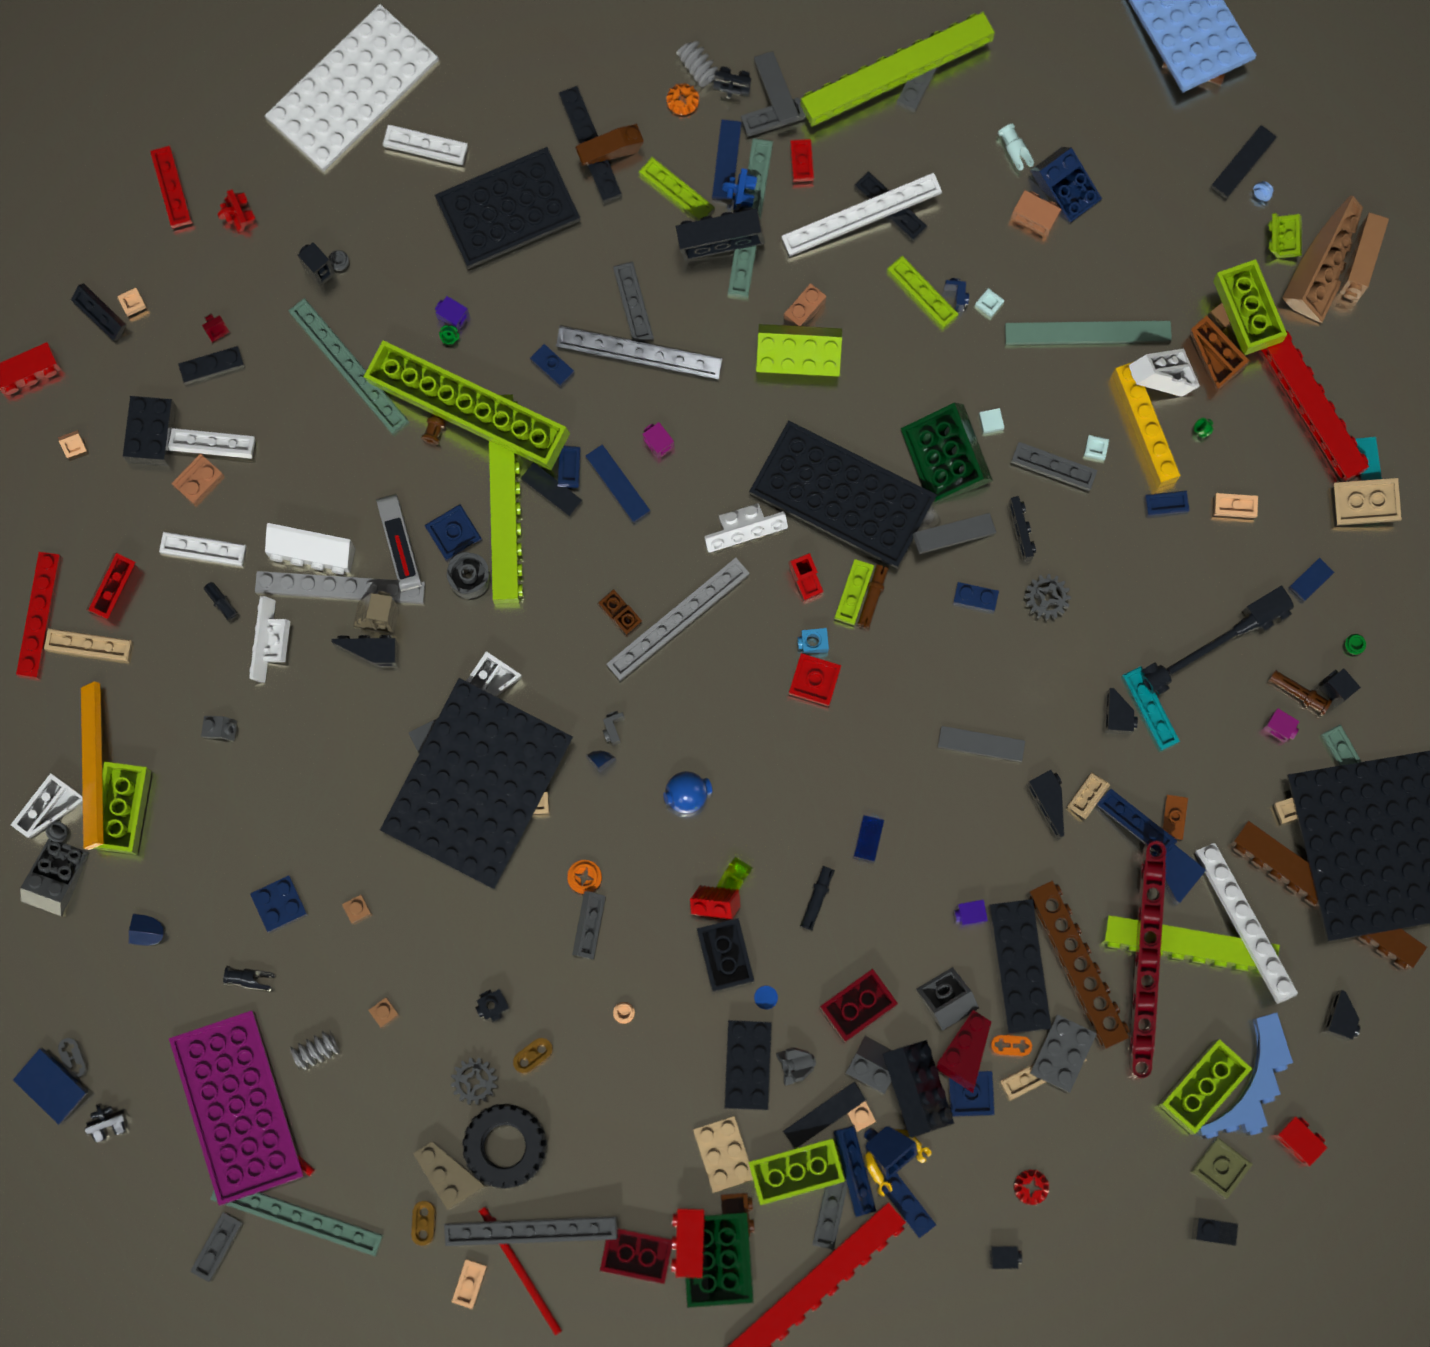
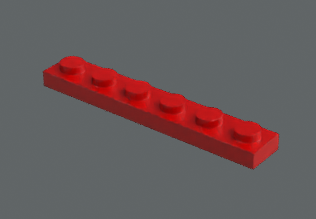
[16,552,61,679]

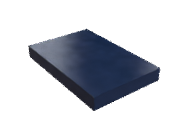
[13,1047,88,1125]

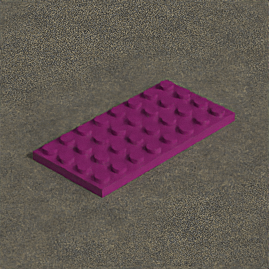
[169,1010,304,1206]

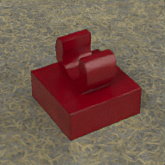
[202,313,229,342]

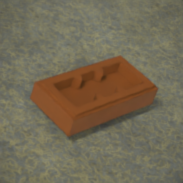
[1162,795,1188,841]

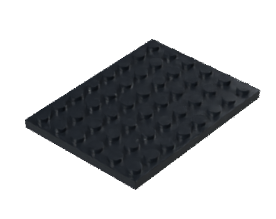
[380,678,573,889]

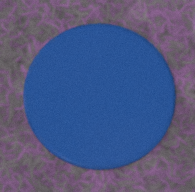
[754,986,778,1010]

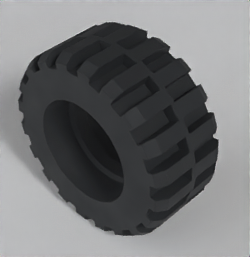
[462,1104,547,1188]

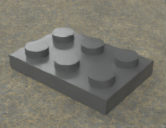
[1030,1014,1097,1093]

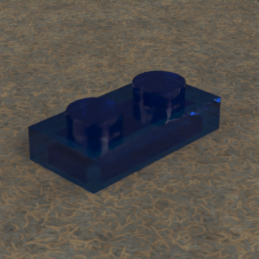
[854,815,884,862]

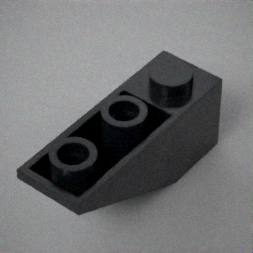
[331,635,398,667]

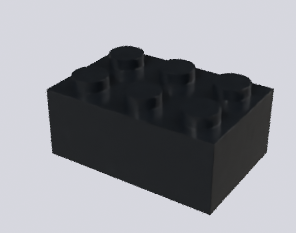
[123,396,176,466]
[697,918,755,994]

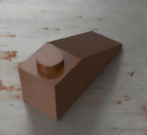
[575,124,644,166]

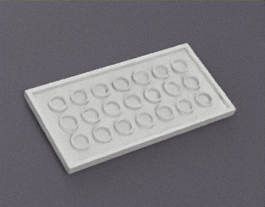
[265,5,438,172]

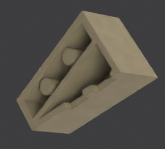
[353,591,399,634]
[413,1142,487,1210]

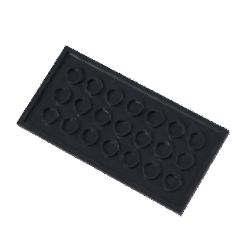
[749,420,937,569]

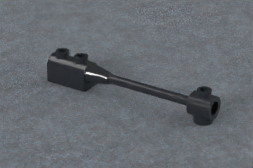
[1141,585,1294,695]

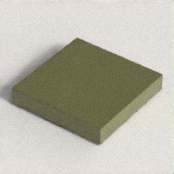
[1191,1137,1253,1199]

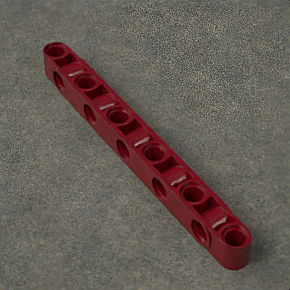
[1130,840,1166,1078]

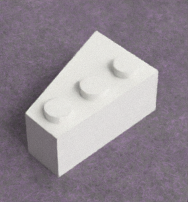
[1128,348,1200,397]
[466,651,522,697]
[11,773,83,838]

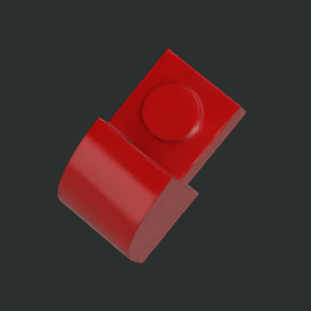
[788,553,824,600]

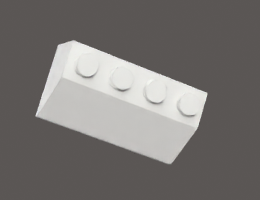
[265,523,356,575]

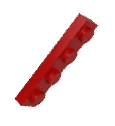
[150,145,192,229]

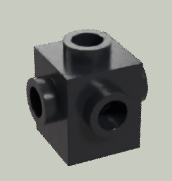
[475,989,511,1023]

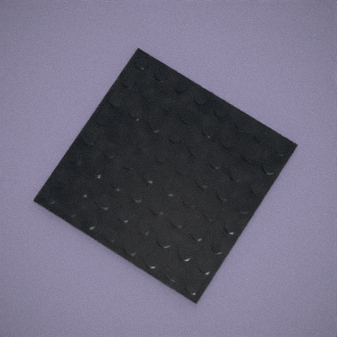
[1287,751,1430,942]

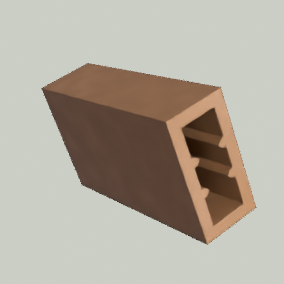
[1339,212,1389,300]

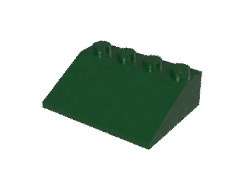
[901,402,993,504]
[685,1213,754,1308]

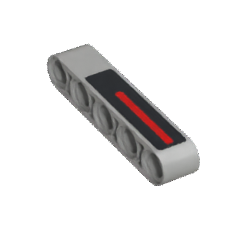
[376,494,422,592]

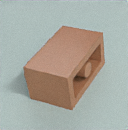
[1011,190,1061,236]
[783,283,826,326]

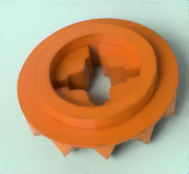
[667,83,699,115]
[567,860,602,894]

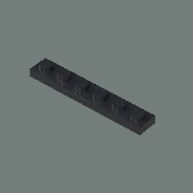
[558,86,622,204]

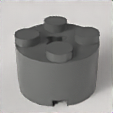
[447,552,491,599]

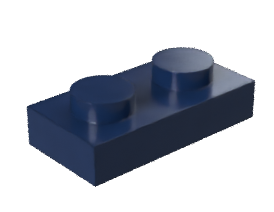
[953,582,999,612]

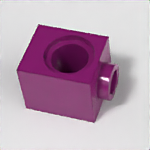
[642,422,674,458]
[1263,708,1300,742]

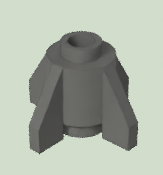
[776,1047,816,1086]

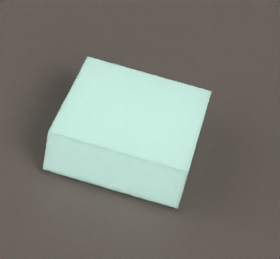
[975,288,1005,318]
[979,408,1004,434]
[1084,435,1109,461]

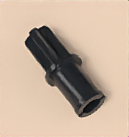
[204,582,238,621]

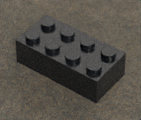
[676,207,765,261]
[724,1020,772,1111]
[883,1040,955,1138]

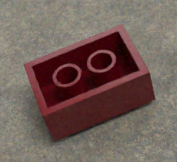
[819,968,898,1043]
[600,1228,672,1284]

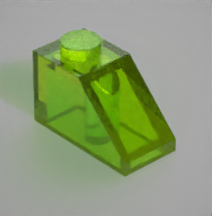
[717,857,753,891]

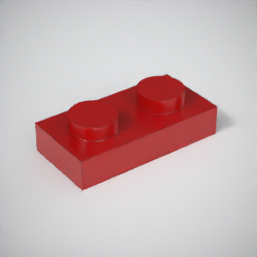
[790,139,814,182]

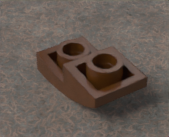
[597,589,642,635]

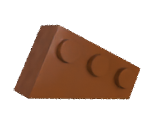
[1190,315,1249,392]

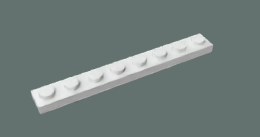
[781,173,942,257]
[1195,843,1298,1004]

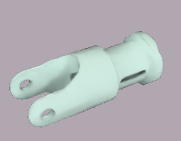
[998,123,1034,171]

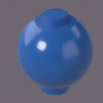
[663,771,712,814]

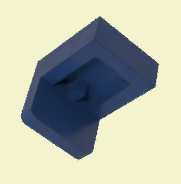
[944,278,969,312]

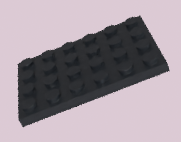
[435,147,581,269]

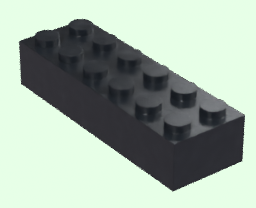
[988,899,1052,1035]

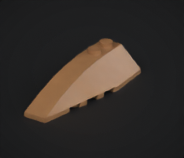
[1283,196,1363,323]

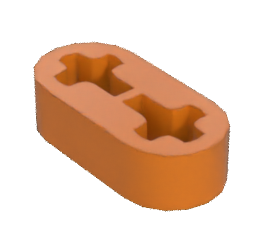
[990,1035,1032,1056]

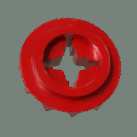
[1014,1169,1049,1205]

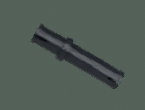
[800,866,835,931]

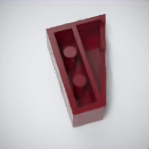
[937,1010,992,1093]

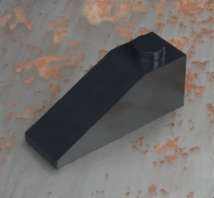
[1026,770,1064,840]

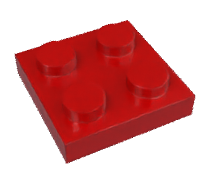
[789,653,842,707]

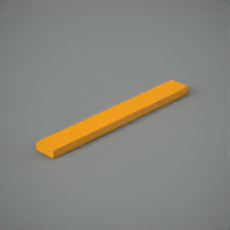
[81,681,103,850]

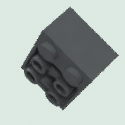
[20,839,89,916]

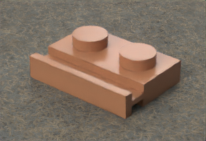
[171,454,223,505]

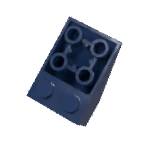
[1030,147,1102,222]

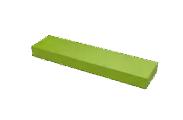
[639,157,715,221]
[887,255,959,329]

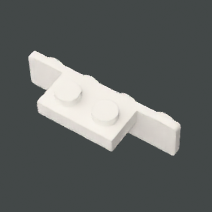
[704,503,788,552]
[250,596,290,682]

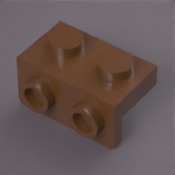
[721,1193,755,1238]

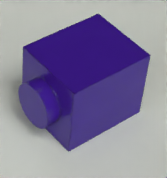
[435,296,469,331]
[954,900,988,927]

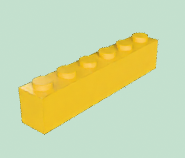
[1112,361,1180,489]

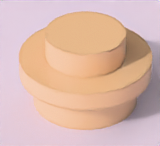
[613,1002,635,1024]

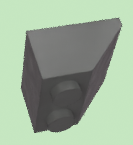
[916,967,979,1030]
[845,1036,892,1095]

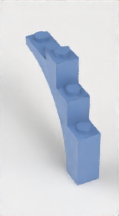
[1198,1013,1293,1139]

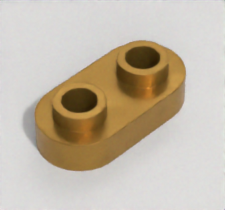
[513,1038,553,1073]
[411,1201,435,1246]

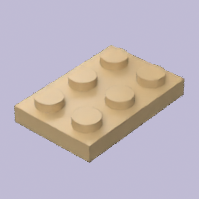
[1333,478,1401,525]
[693,1116,753,1193]

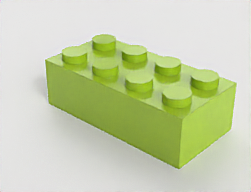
[1213,259,1287,355]
[756,324,842,376]
[94,762,152,855]
[1158,1039,1252,1134]
[748,1138,846,1205]

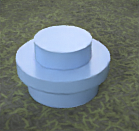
[1253,181,1274,201]

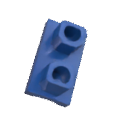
[722,168,757,211]

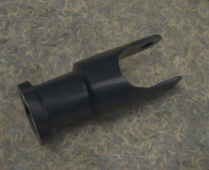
[223,966,275,991]

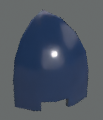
[586,750,616,773]
[129,914,163,945]

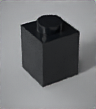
[989,1246,1022,1269]

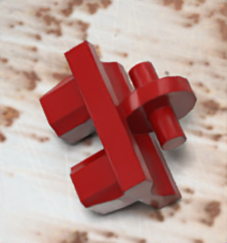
[217,189,255,232]

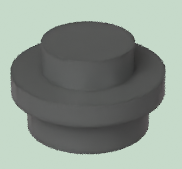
[328,250,349,271]
[46,822,67,842]

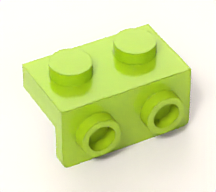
[1269,213,1302,259]

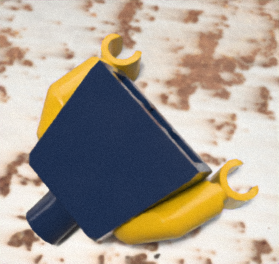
[864,1126,931,1196]

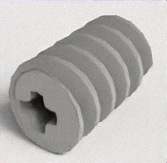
[676,41,718,87]
[290,1030,340,1070]

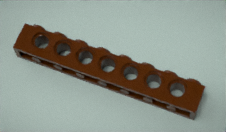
[1027,880,1130,1050]

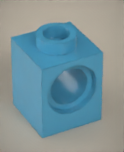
[797,628,829,655]

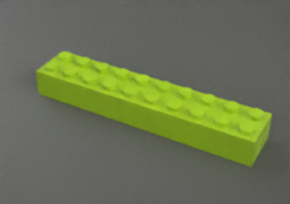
[363,340,570,470]

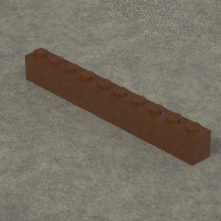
[1230,821,1427,970]

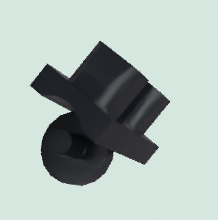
[713,66,752,100]
[85,1103,126,1142]

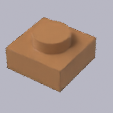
[342,895,371,924]
[368,997,399,1028]

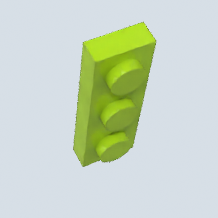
[834,559,874,625]

